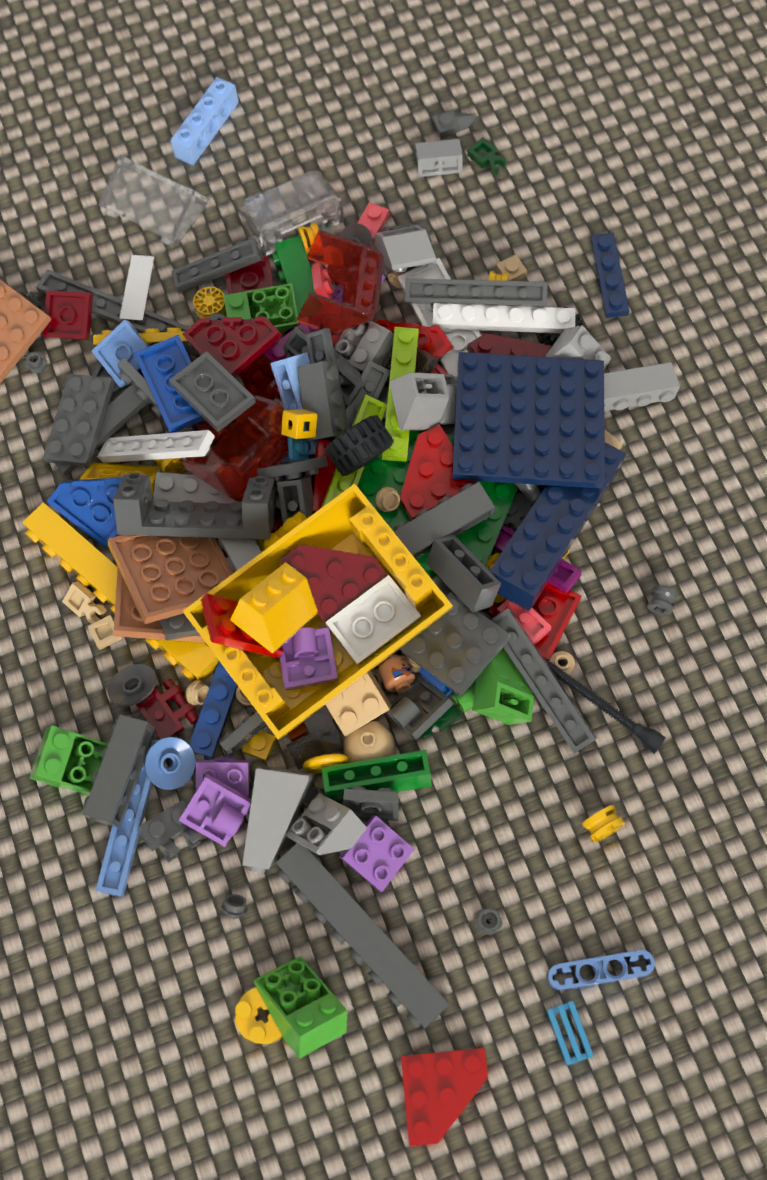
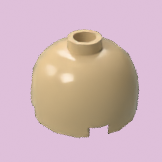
[343,720,395,763]

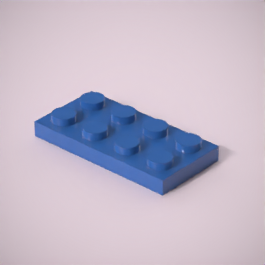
[134,335,205,433]

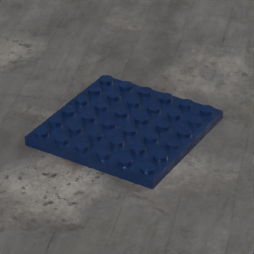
[452,352,605,489]

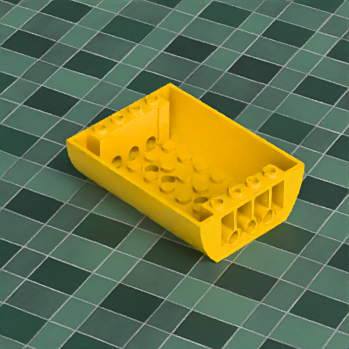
[183,484,453,740]

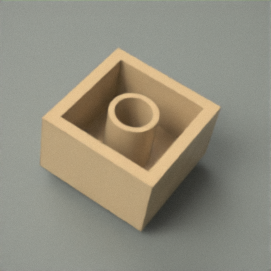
[325,670,392,736]

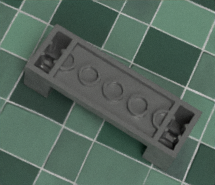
[113,473,277,539]

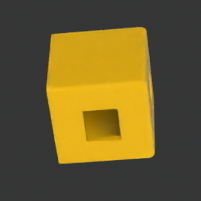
[281,409,317,439]

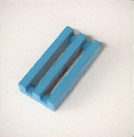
[546,1001,594,1066]

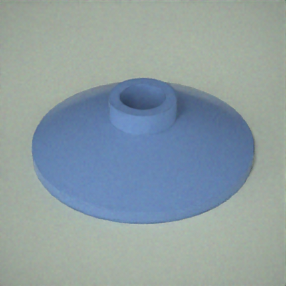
[144,737,196,790]

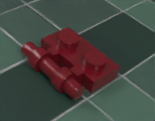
[136,679,199,739]

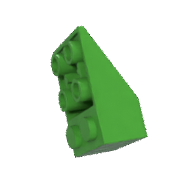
[224,283,300,334]
[472,648,534,725]
[29,725,109,795]
[254,956,347,1059]

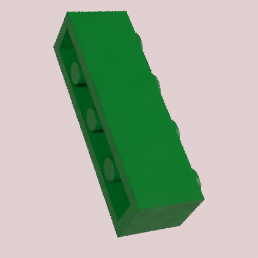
[272,236,324,317]
[321,750,432,802]

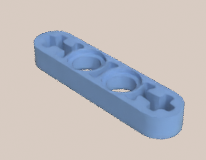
[547,950,655,991]

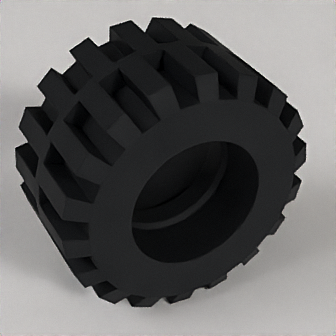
[325,415,394,476]

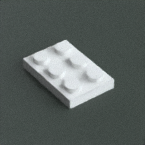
[325,575,421,665]

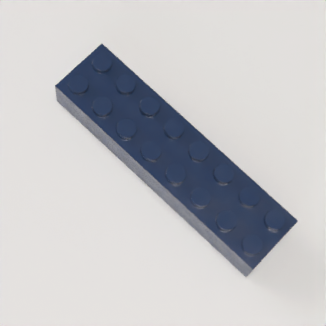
[490,442,626,612]

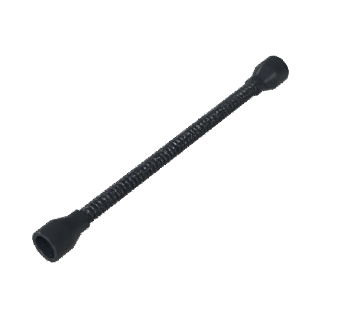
[478,608,666,754]

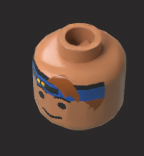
[377,654,415,694]

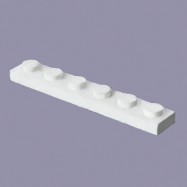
[433,303,575,333]
[97,430,215,463]

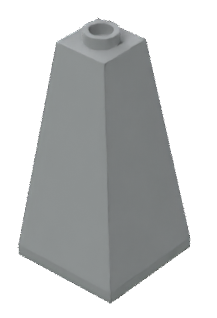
[242,766,316,873]

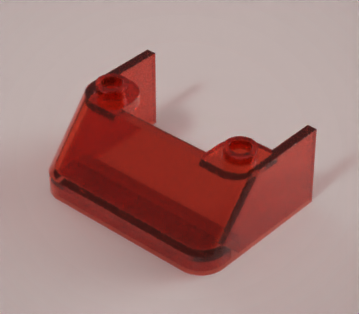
[297,229,384,333]

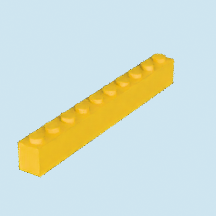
[22,502,219,682]

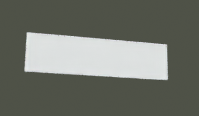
[119,255,154,320]

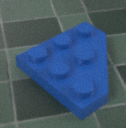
[47,477,123,548]

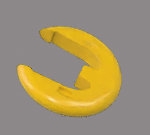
[303,754,349,773]

